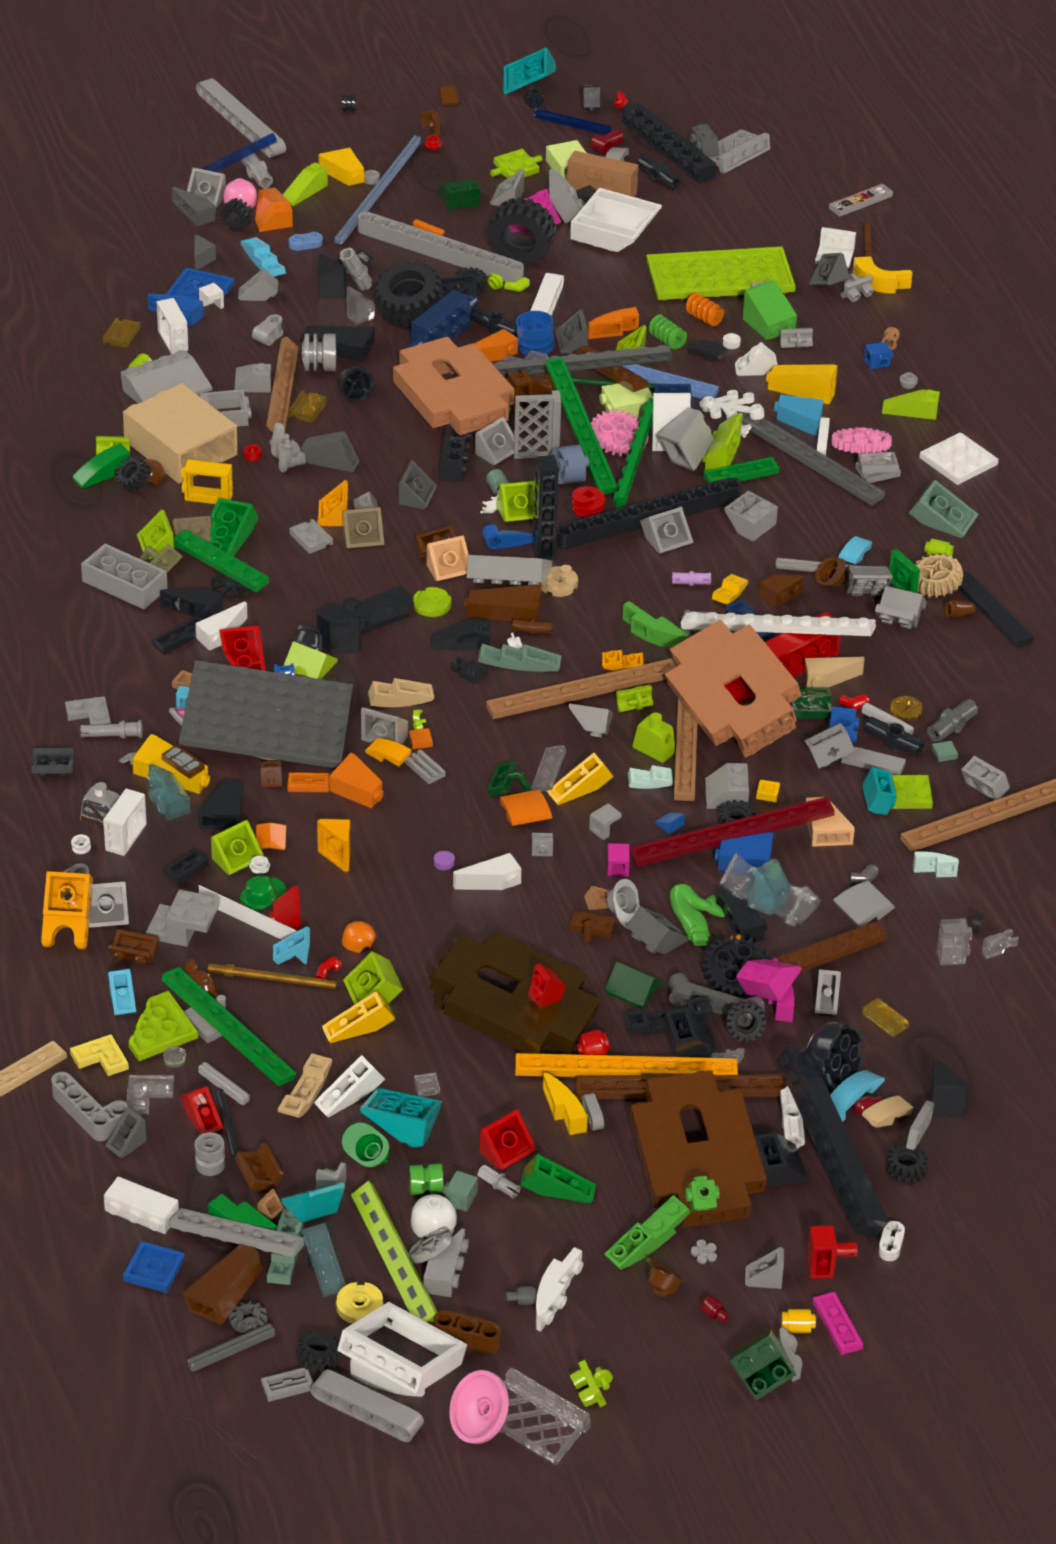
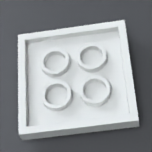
[920,432,998,485]

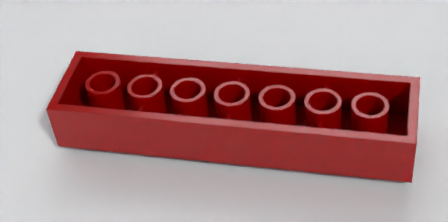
[724,612,841,704]

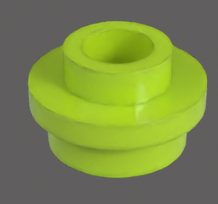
[487,273,503,290]

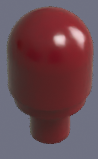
[853,1096,883,1116]
[700,1296,730,1323]

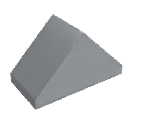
[745,1247,784,1289]

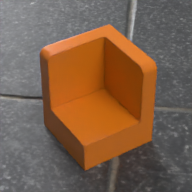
[256,823,286,850]

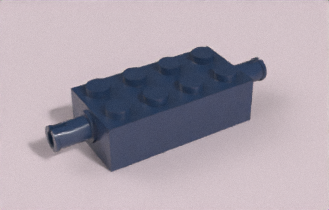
[406,290,478,348]

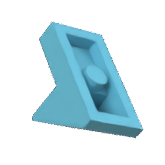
[273,926,310,965]
[108,969,136,1016]

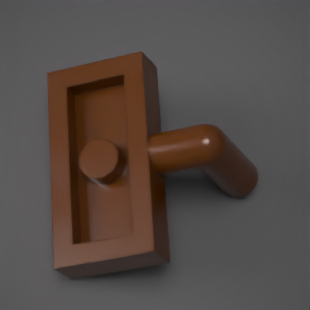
[569,910,616,943]

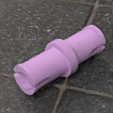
[672,571,711,586]

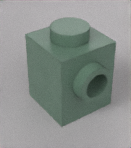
[443,1171,478,1212]

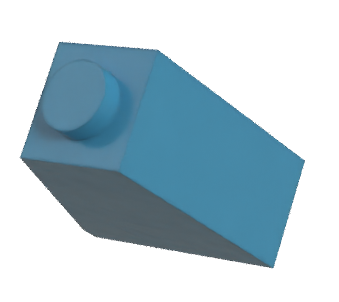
[774,394,824,436]

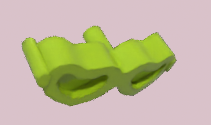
[413,709,426,730]

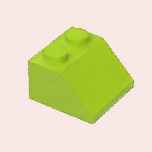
[343,951,403,1005]

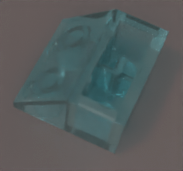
[147,764,190,821]
[747,858,791,915]

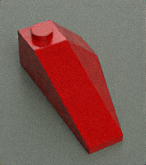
[219,625,266,671]

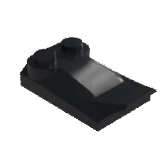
[341,586,413,635]

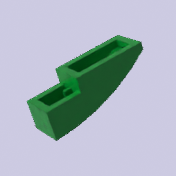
[73,443,130,489]
[208,1194,277,1231]

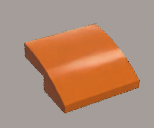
[500,790,552,826]

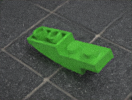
[623,601,689,649]
[605,1195,691,1270]

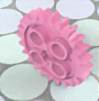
[591,410,649,456]
[832,427,892,454]

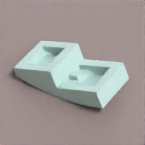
[628,765,673,789]
[913,852,959,877]

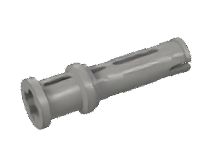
[81,720,143,739]

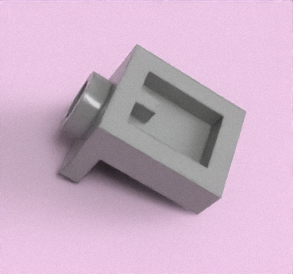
[532,833,553,856]

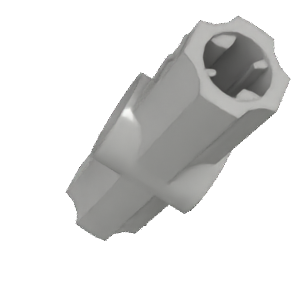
[241,150,273,189]
[340,247,372,291]

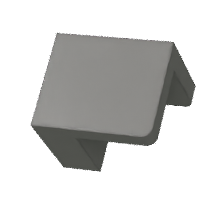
[589,803,621,840]
[316,1162,346,1188]

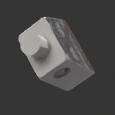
[80,782,120,828]

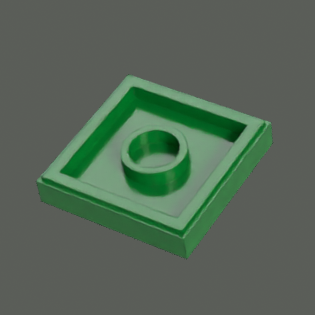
[889,549,920,593]

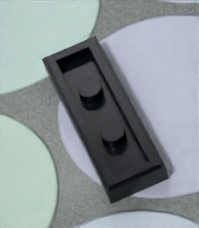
[152,616,203,655]

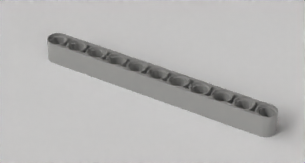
[358,212,524,282]

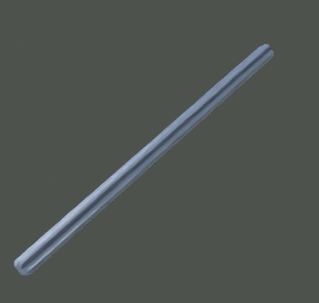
[334,135,421,245]

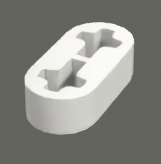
[879,1221,905,1261]

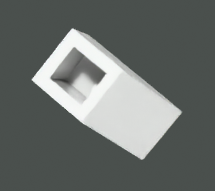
[735,342,777,376]

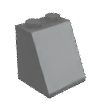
[657,407,714,471]

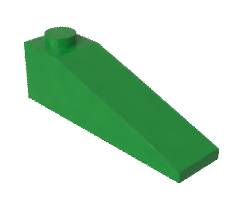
[210,498,259,556]

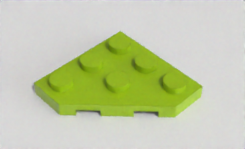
[129,991,198,1061]

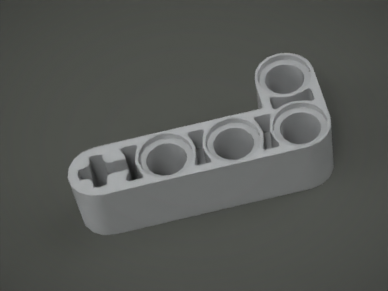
[51,1072,129,1141]

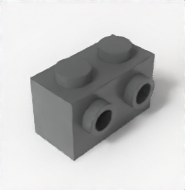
[690,124,719,158]

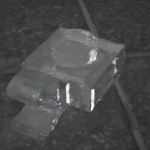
[982,929,1019,959]

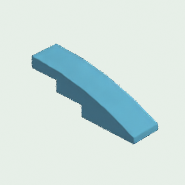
[240,237,286,277]

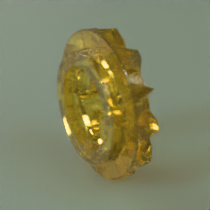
[890,696,922,720]

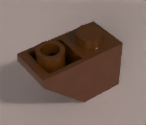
[759,574,803,608]

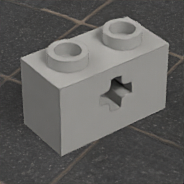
[804,723,855,769]

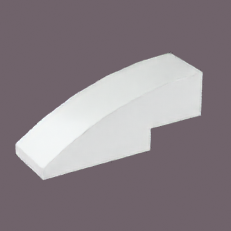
[350,1359,425,1397]

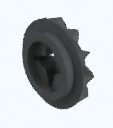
[229,1300,267,1333]

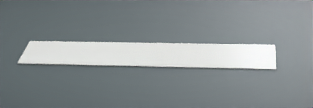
[199,885,298,940]

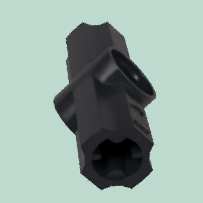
[637,154,681,190]
[471,306,517,337]
[864,716,925,757]

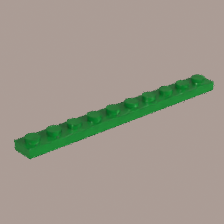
[545,357,617,494]

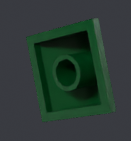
[605,962,664,1009]

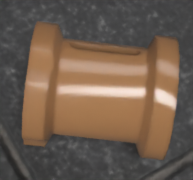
[882,327,900,350]

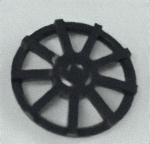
[211,572,252,599]

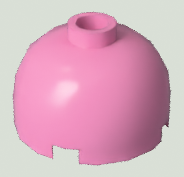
[223,178,257,208]

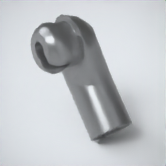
[850,864,879,883]

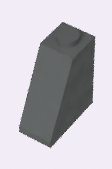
[301,431,359,472]

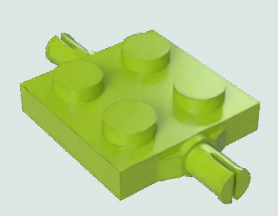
[490,149,542,178]

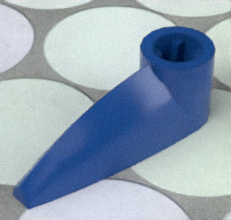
[482,524,533,549]

